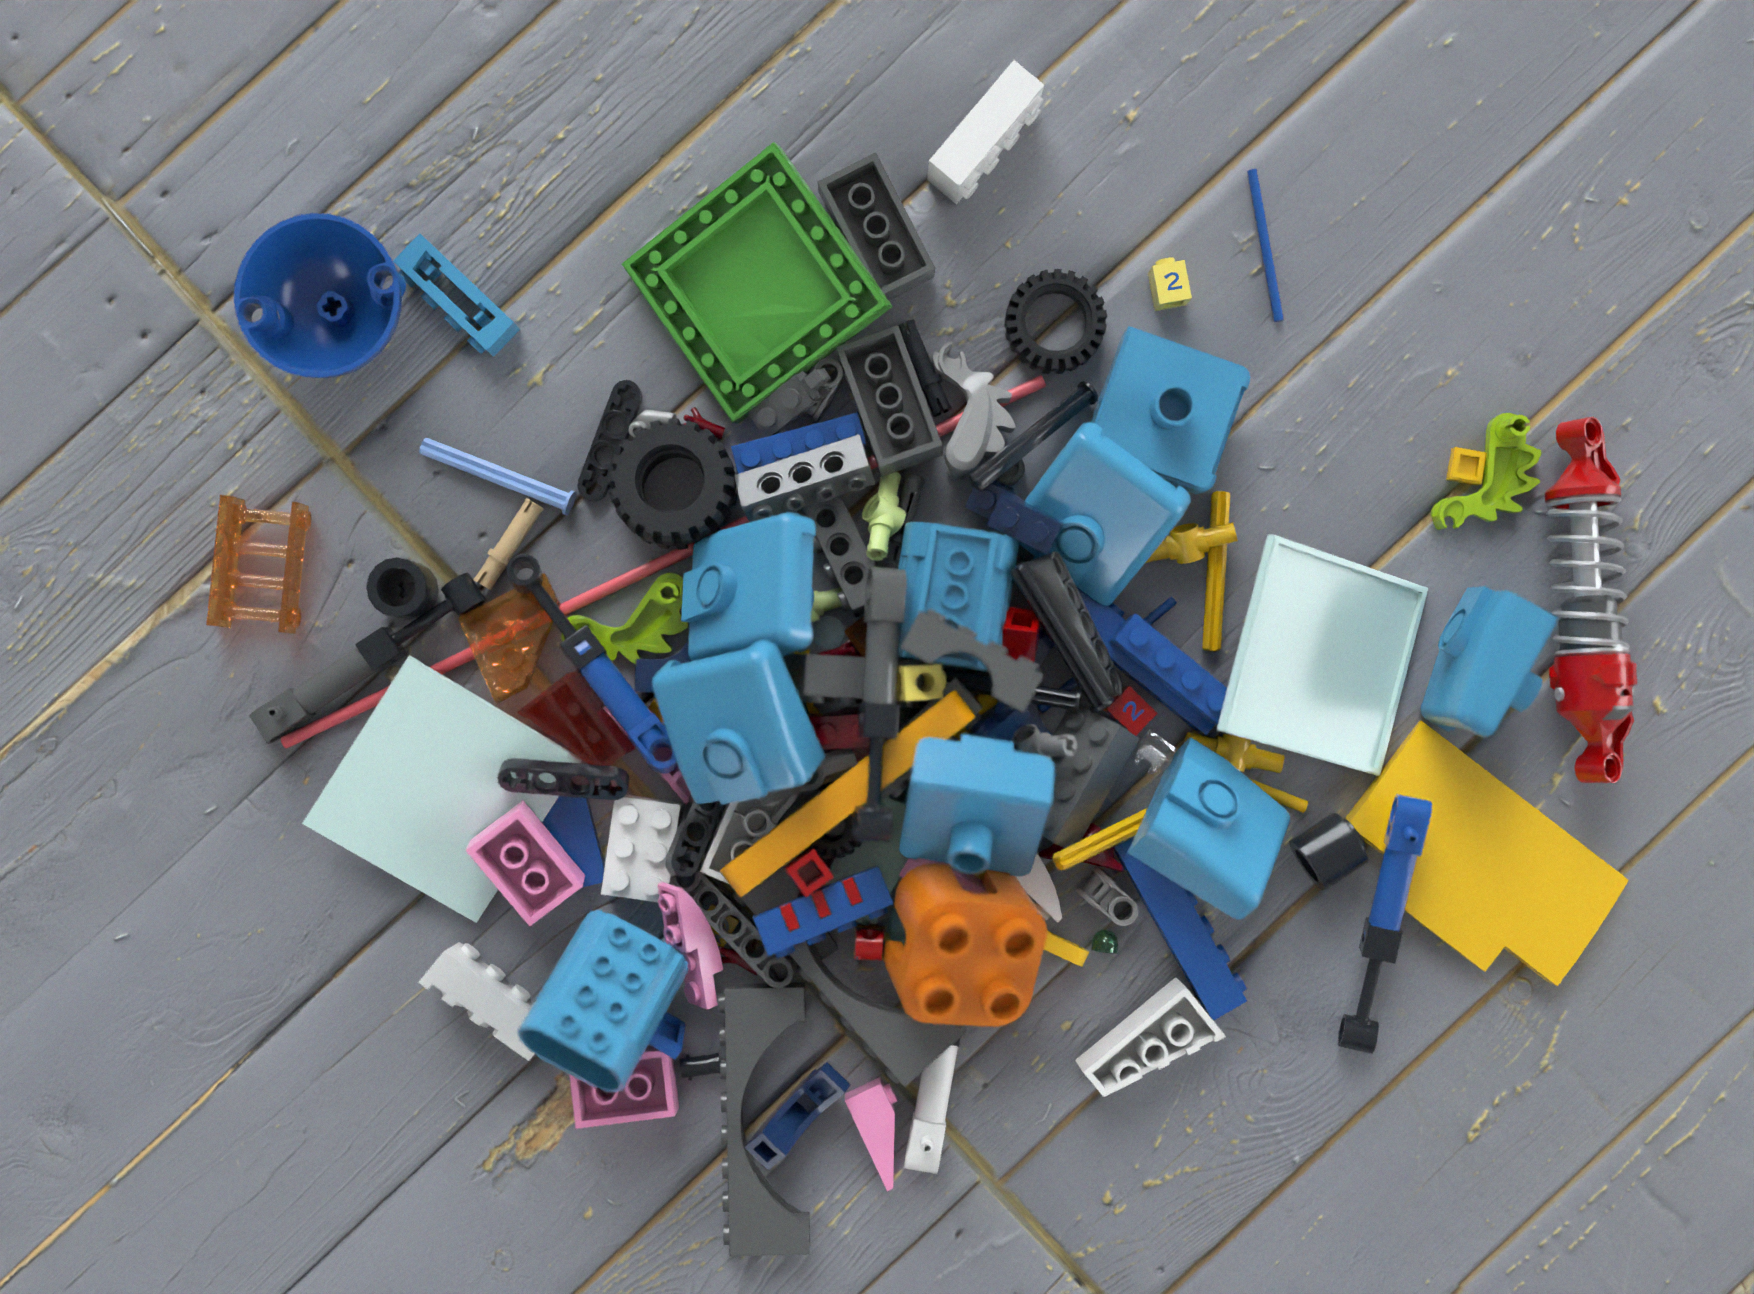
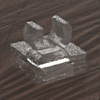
[1134,729,1176,774]

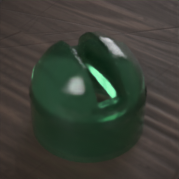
[1091,929,1118,954]

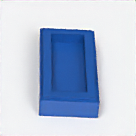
[649,1011,686,1060]

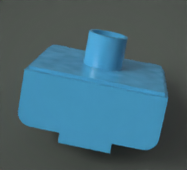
[1091,326,1250,494]
[1009,422,1190,606]
[681,513,815,661]
[1420,586,1557,738]
[652,640,825,805]
[899,734,1055,876]
[1128,737,1290,919]

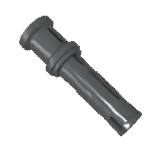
[875,474,926,569]

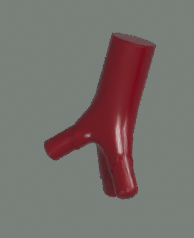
[683,407,726,440]
[817,638,866,658]
[718,946,758,976]

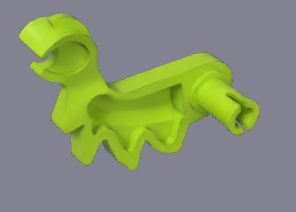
[1430,413,1542,530]
[561,572,689,664]

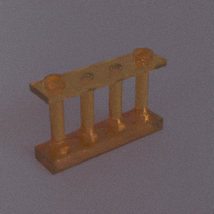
[206,495,312,634]

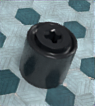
[366,557,439,619]
[1289,813,1368,891]

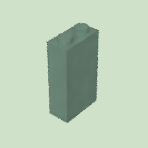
[820,796,909,926]

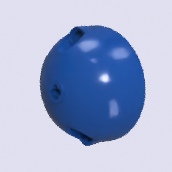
[234,213,406,378]

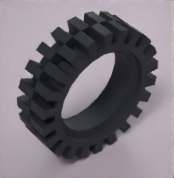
[1004,269,1107,374]

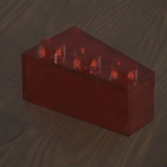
[517,671,636,766]

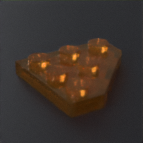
[457,573,561,703]

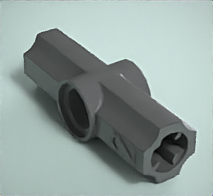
[760,748,857,805]

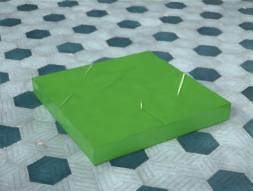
[622,142,893,423]

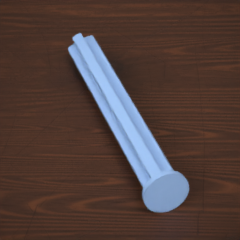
[419,438,576,516]

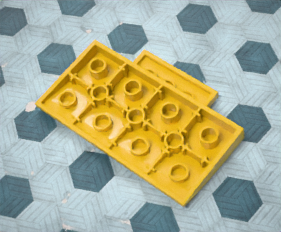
[1345,721,1629,986]

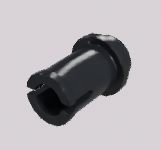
[680,1053,720,1081]

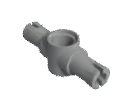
[1011,724,1077,759]

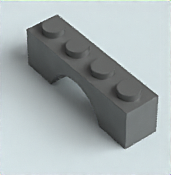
[900,609,1043,712]

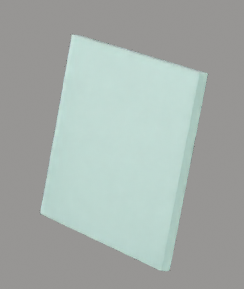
[1217,535,1428,776]
[302,655,582,923]

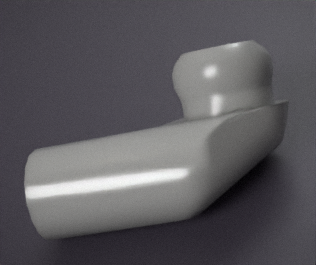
[628,410,677,438]

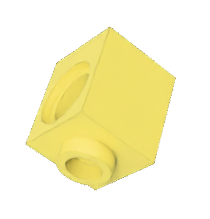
[896,664,946,701]

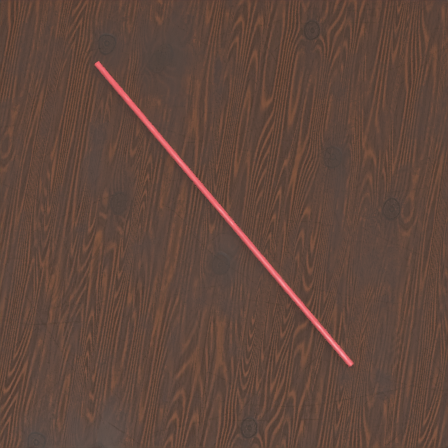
[280,375,1046,749]

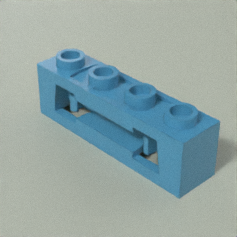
[393,233,520,357]

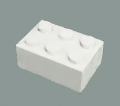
[601,795,684,902]

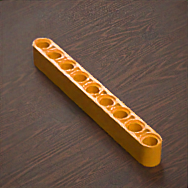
[720,689,976,897]

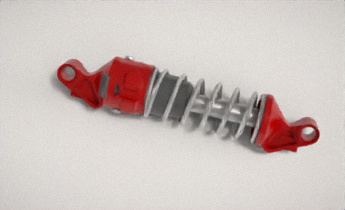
[1544,416,1637,783]

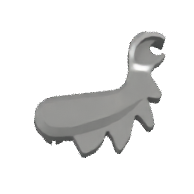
[932,342,1016,480]

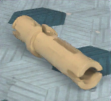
[473,498,544,590]

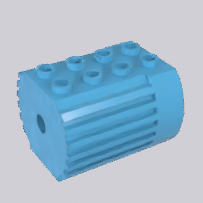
[898,522,1020,672]
[517,910,689,1092]

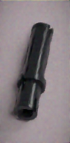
[898,319,952,417]

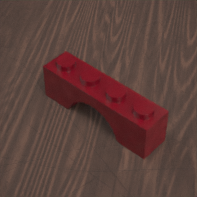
[807,706,870,749]

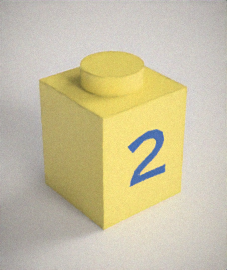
[1148,257,1192,311]

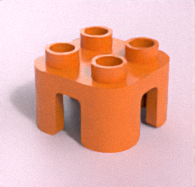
[883,863,1047,1027]

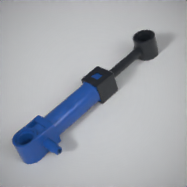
[507,554,678,774]
[1338,794,1432,1054]

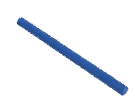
[1247,169,1284,322]

